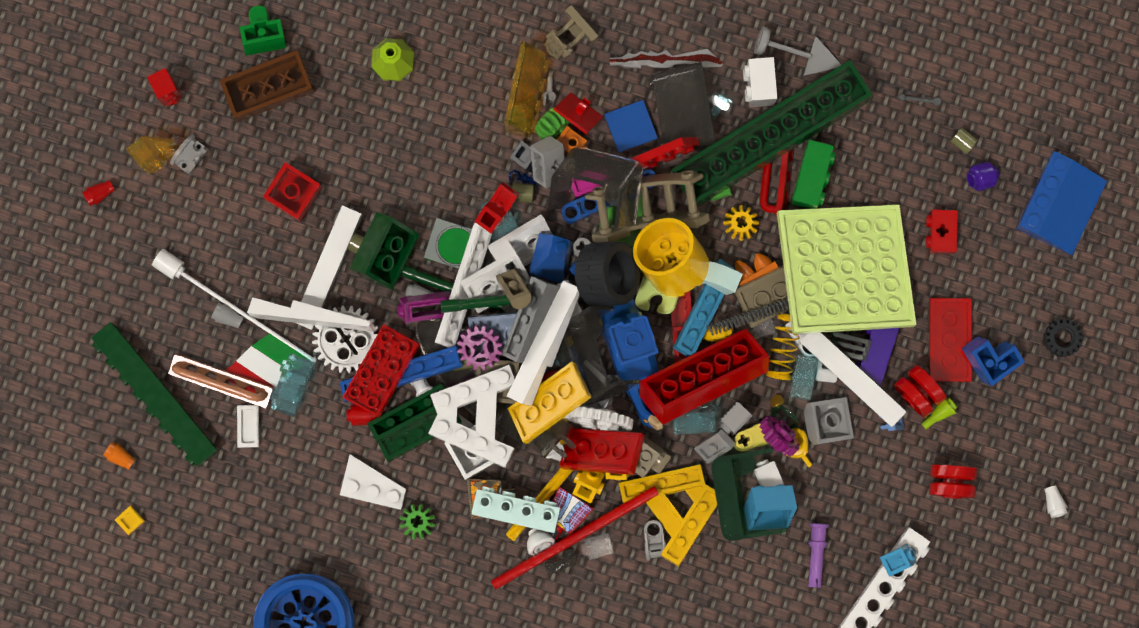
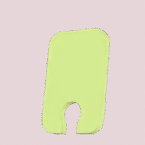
[635,275,678,314]

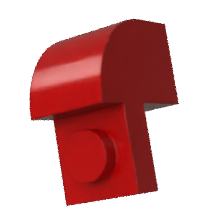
[474,182,520,234]

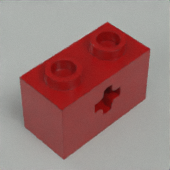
[147,68,182,106]
[925,210,958,254]

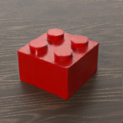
[263,162,323,222]

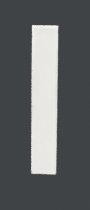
[296,205,362,330]
[507,281,580,406]
[247,297,376,331]

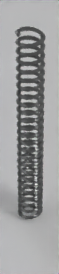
[706,298,789,336]

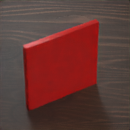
[553,92,603,135]

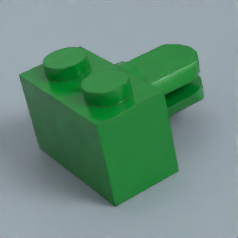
[239,6,286,56]

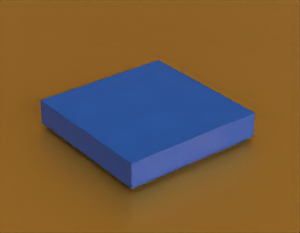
[604,100,658,153]

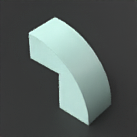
[697,261,743,295]

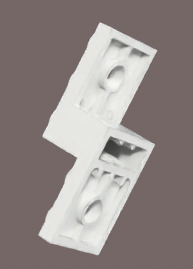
[460,215,553,313]

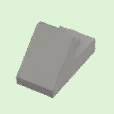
[694,427,735,464]

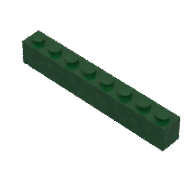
[91,322,219,467]

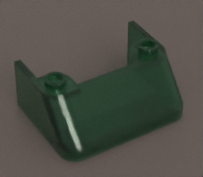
[711,448,787,541]

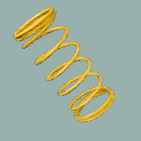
[766,314,800,381]

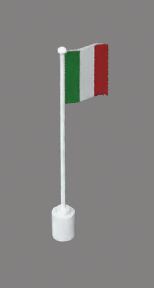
[152,249,317,394]

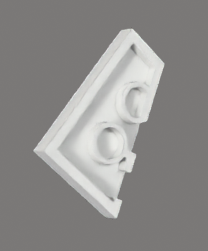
[340,455,406,510]

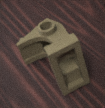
[544,5,598,60]
[635,438,671,478]

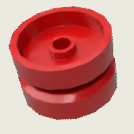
[894,365,947,418]
[929,465,977,499]

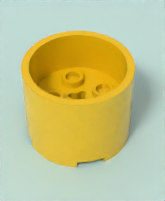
[633,218,709,297]

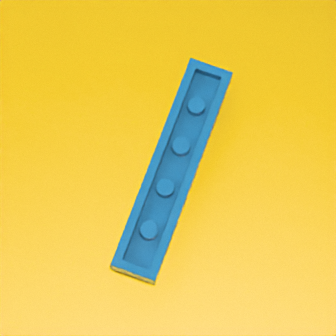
[673,259,735,357]

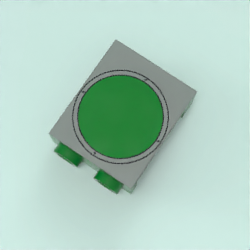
[424,218,472,269]

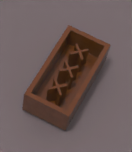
[219,50,314,122]

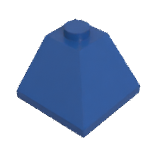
[529,233,573,283]

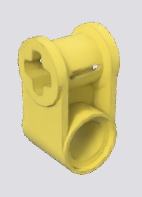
[733,423,768,452]

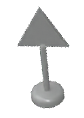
[754,26,841,76]

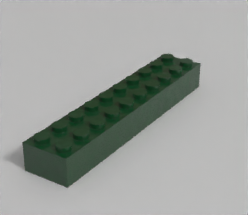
[671,60,873,207]

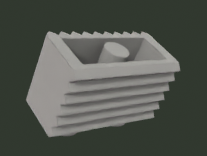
[718,402,752,436]

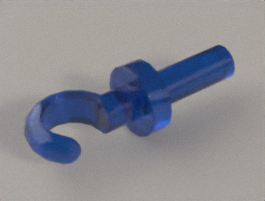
[508,170,539,184]

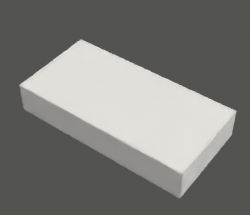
[237,405,259,448]

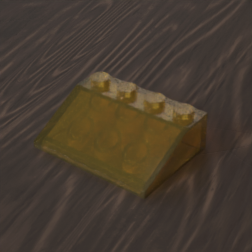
[504,41,550,138]

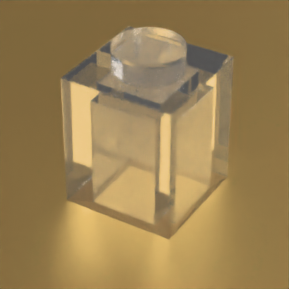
[581,533,614,560]

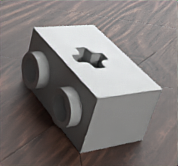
[530,136,566,189]

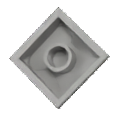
[804,397,854,445]

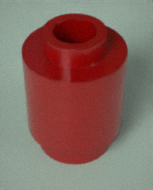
[346,405,377,426]

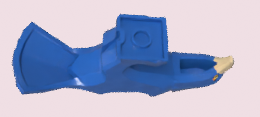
[569,248,663,430]

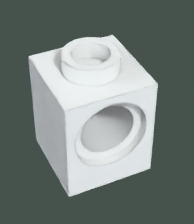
[753,459,784,487]

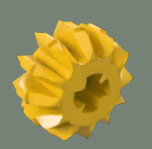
[723,205,759,241]

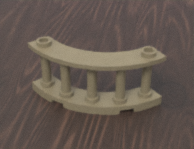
[585,170,710,243]

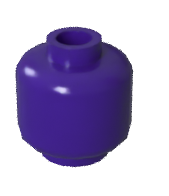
[966,162,999,191]

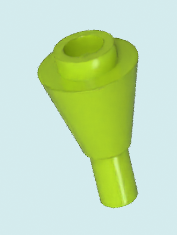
[921,398,957,430]

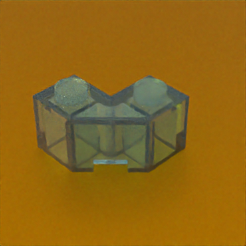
[269,353,314,417]

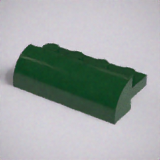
[367,384,462,463]

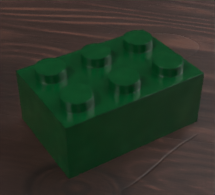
[349,212,419,290]

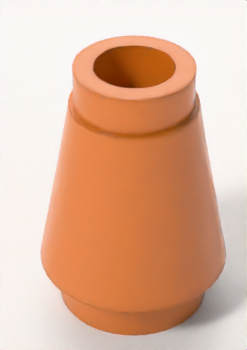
[103,442,136,470]

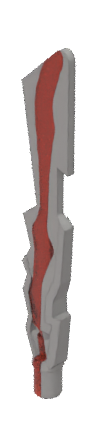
[609,49,723,69]

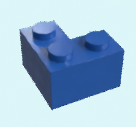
[962,336,1025,386]

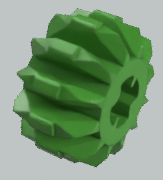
[535,108,569,139]
[400,504,435,539]

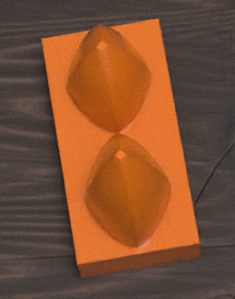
[735,253,778,286]

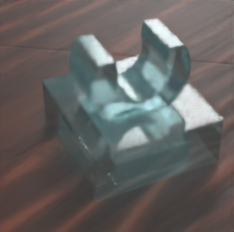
[709,92,733,117]

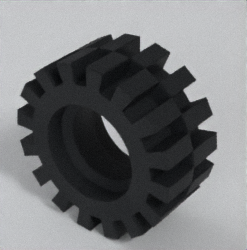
[1043,319,1084,357]

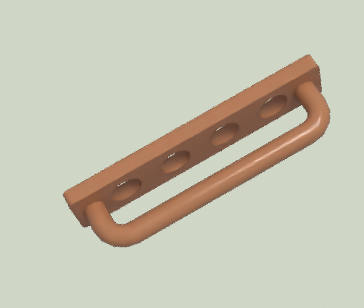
[169,354,273,408]

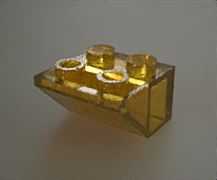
[126,136,179,174]

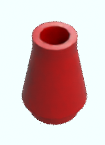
[82,180,115,207]

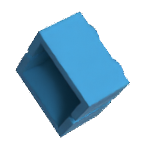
[743,484,797,531]

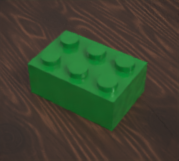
[790,140,836,209]

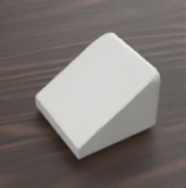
[816,359,837,383]

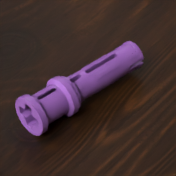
[808,523,829,588]

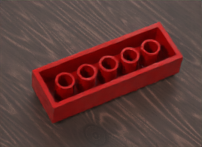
[639,328,769,425]

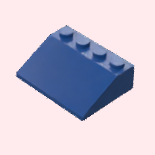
[1015,151,1107,256]

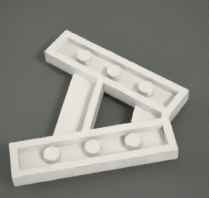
[429,365,515,468]

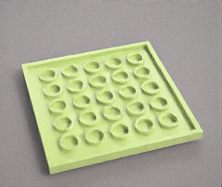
[777,205,916,334]

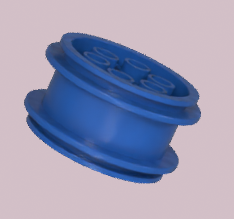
[254,574,355,628]

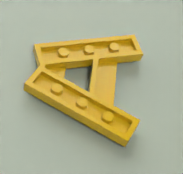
[619,464,723,567]

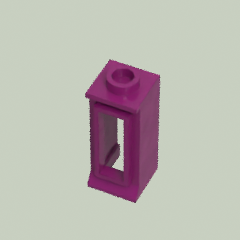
[397,291,451,324]

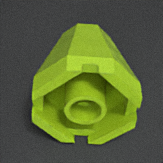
[371,38,414,82]

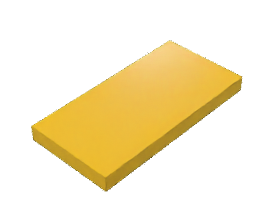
[508,362,591,444]

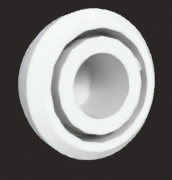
[527,529,555,556]

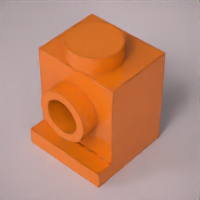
[557,126,588,160]

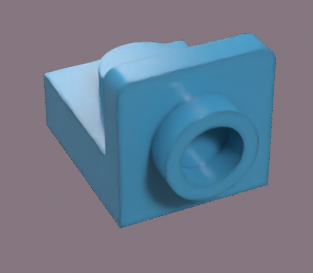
[880,544,916,577]

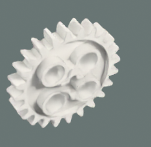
[312,305,379,374]
[564,406,633,432]

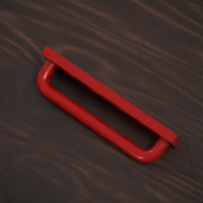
[759,148,794,216]

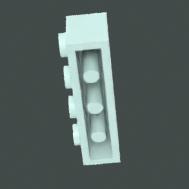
[471,486,560,533]

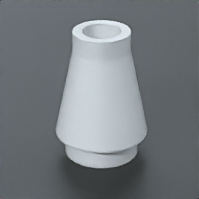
[1044,486,1068,518]

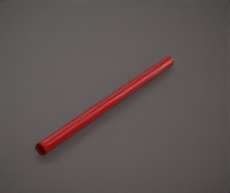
[491,486,659,590]

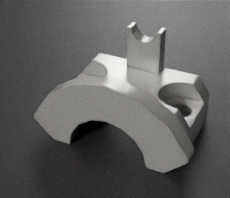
[170,134,210,175]

